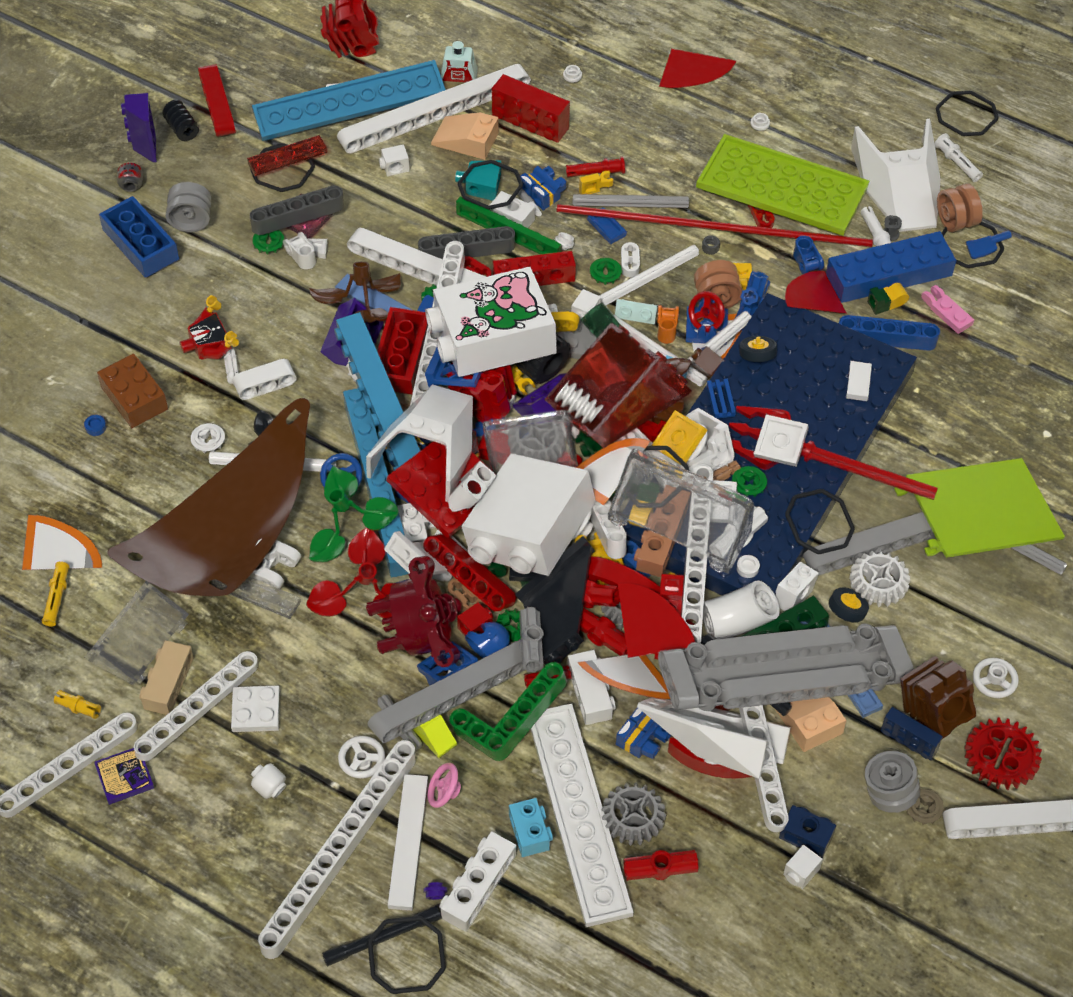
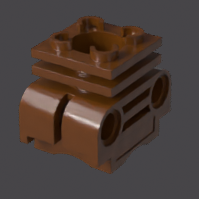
[900,656,976,739]

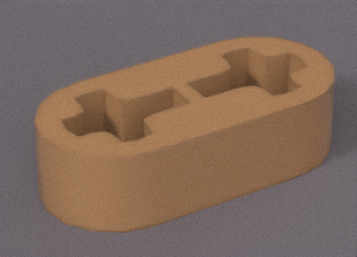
[448,578,482,612]

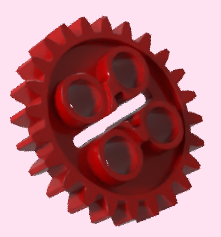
[964,717,1042,790]

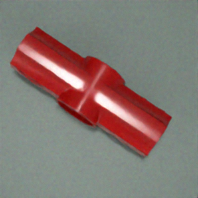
[583,580,620,608]
[580,608,627,656]
[623,850,699,881]

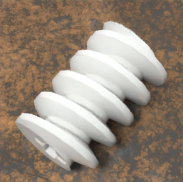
[555,381,604,424]

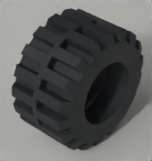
[515,333,571,384]

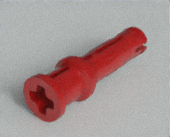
[566,156,625,177]

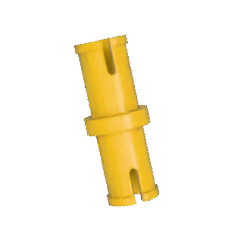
[54,690,101,719]

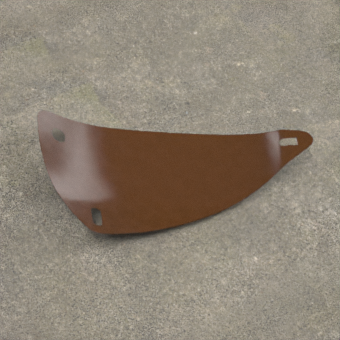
[107,398,310,596]

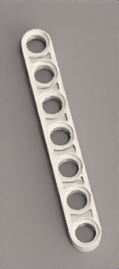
[134,651,258,761]
[739,705,788,832]
[0,713,137,818]

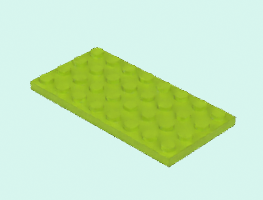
[696,134,870,236]

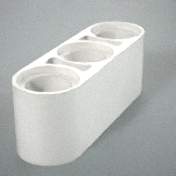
[232,359,297,400]

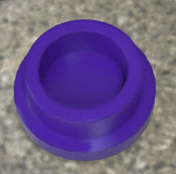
[423,882,448,900]

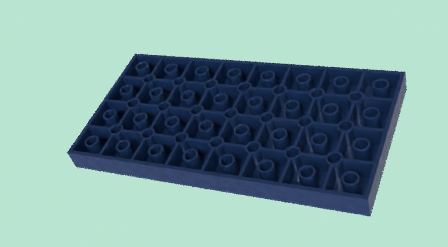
[619,293,917,596]

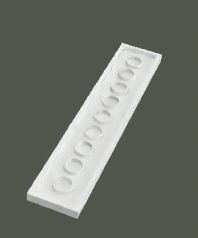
[530,704,634,927]

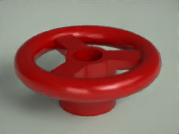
[688,291,725,332]

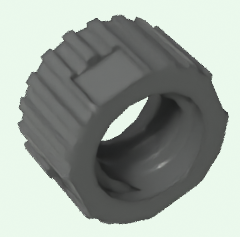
[702,235,720,255]

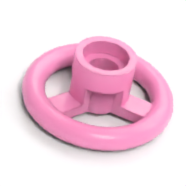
[427,763,461,808]

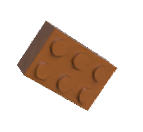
[97,353,168,429]

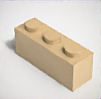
[139,640,194,715]

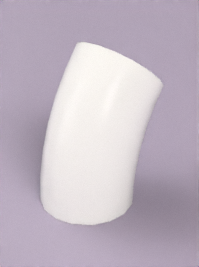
[703,580,780,639]

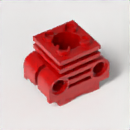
[320,0,379,58]
[446,362,517,424]

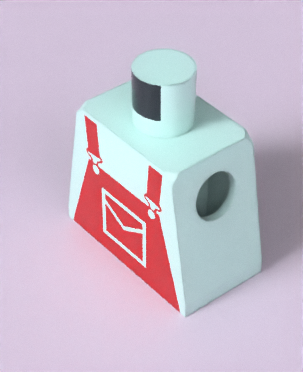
[441,41,477,83]

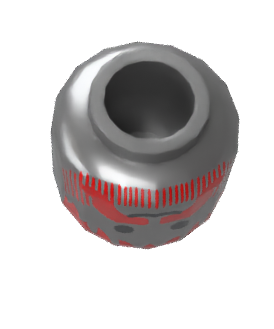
[117,162,143,192]

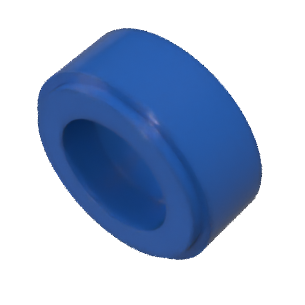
[84,415,107,436]

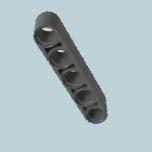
[250,185,344,235]
[418,226,515,259]

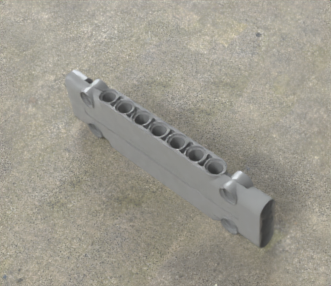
[658,624,914,711]

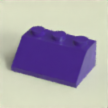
[121,93,157,162]
[320,298,384,366]
[512,374,591,419]

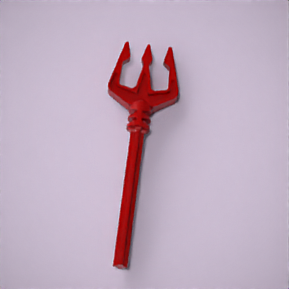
[729,406,938,500]

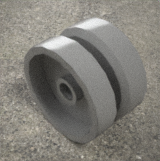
[165,182,212,232]
[865,751,920,813]

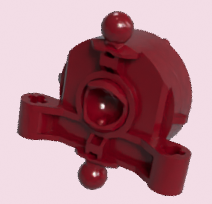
[366,556,462,667]

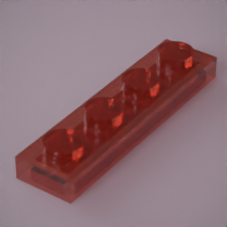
[247,135,327,176]

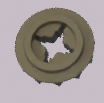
[907,789,944,825]

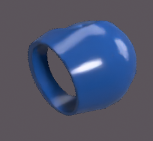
[465,622,510,659]

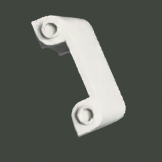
[636,408,734,493]

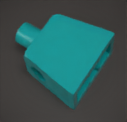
[455,160,501,201]

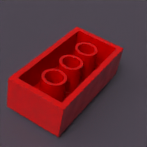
[492,74,570,143]
[377,307,428,395]

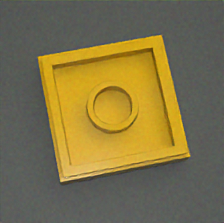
[651,410,707,465]

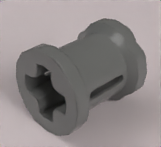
[883,215,902,242]

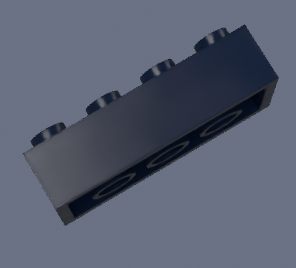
[881,707,943,761]

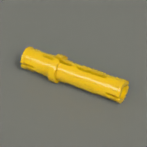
[42,561,69,627]

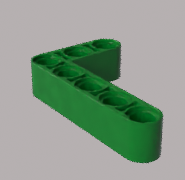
[449,662,567,761]

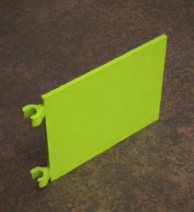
[894,458,1065,558]

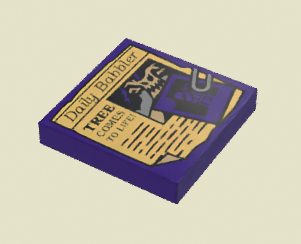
[94,748,154,805]

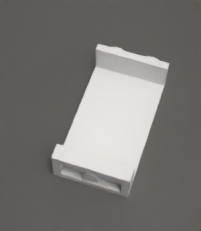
[384,530,468,575]

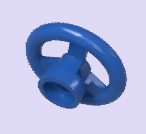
[320,453,362,487]

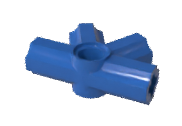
[735,271,770,330]

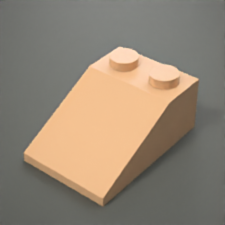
[431,112,499,160]
[775,697,846,752]

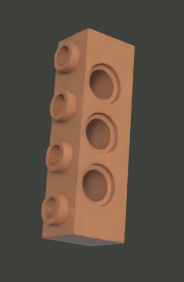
[634,488,690,577]

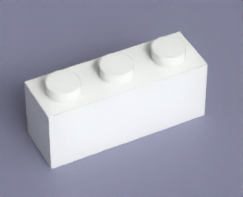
[567,650,616,725]

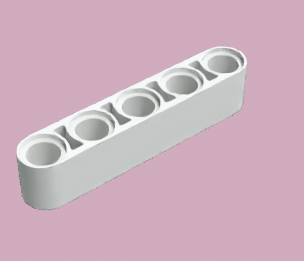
[590,499,626,559]

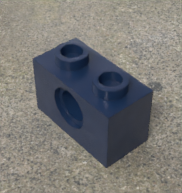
[779,805,836,859]

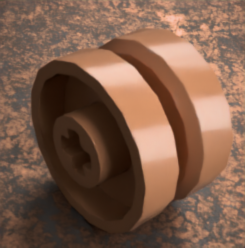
[937,183,983,232]
[694,260,743,309]

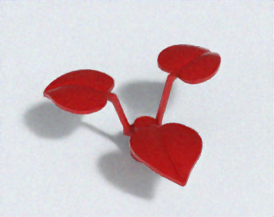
[306,528,393,618]

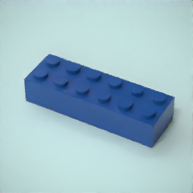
[826,231,956,303]

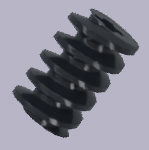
[162,99,199,141]

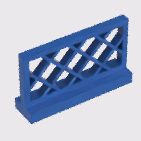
[425,336,482,387]

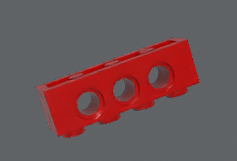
[493,251,576,286]

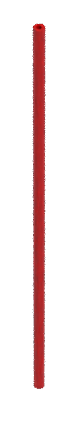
[557,204,873,247]

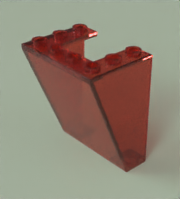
[544,323,692,448]

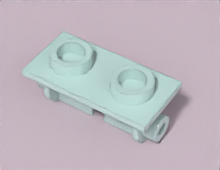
[615,299,658,324]

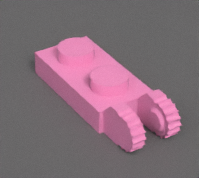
[921,285,974,334]

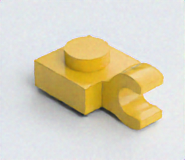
[579,171,613,194]
[733,263,752,290]
[511,365,536,395]

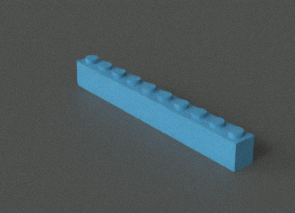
[334,312,420,471]
[343,388,409,578]

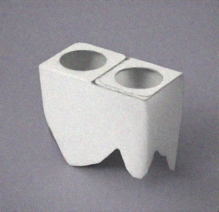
[448,461,496,512]

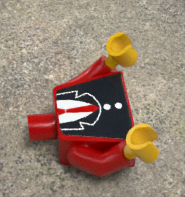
[179,295,239,360]

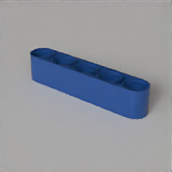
[839,315,940,351]

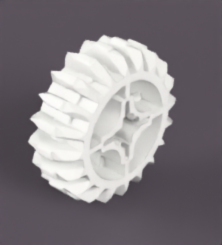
[849,550,910,608]

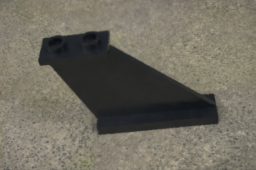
[515,536,595,665]

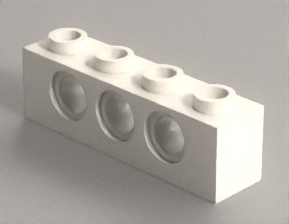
[439,831,516,932]

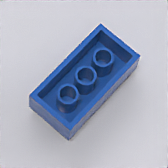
[99,196,179,278]

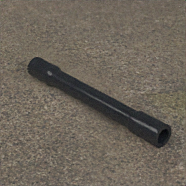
[322,906,441,967]

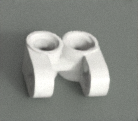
[247,539,301,592]

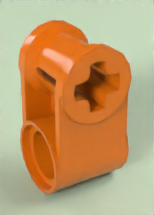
[657,305,679,344]

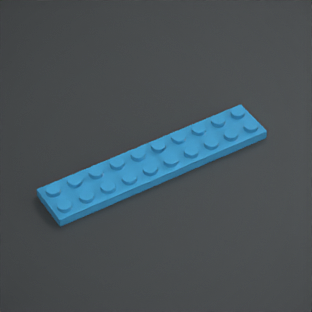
[252,60,446,141]

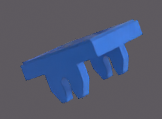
[686,298,728,345]
[417,641,478,685]

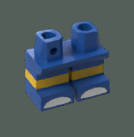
[520,166,566,211]
[616,707,671,759]

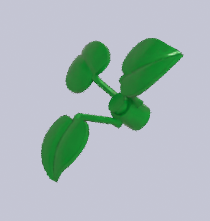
[309,466,399,562]

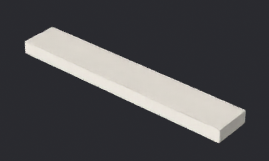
[388,774,428,911]

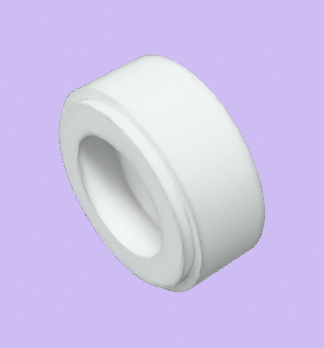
[737,555,760,578]

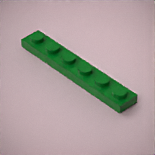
[456,196,561,255]

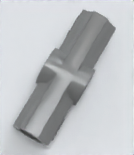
[519,607,544,673]

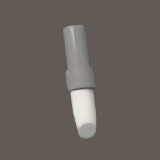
[518,188,542,216]

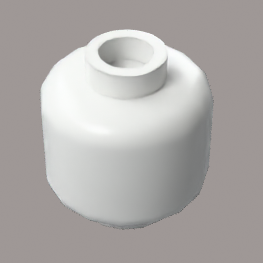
[251,763,286,799]

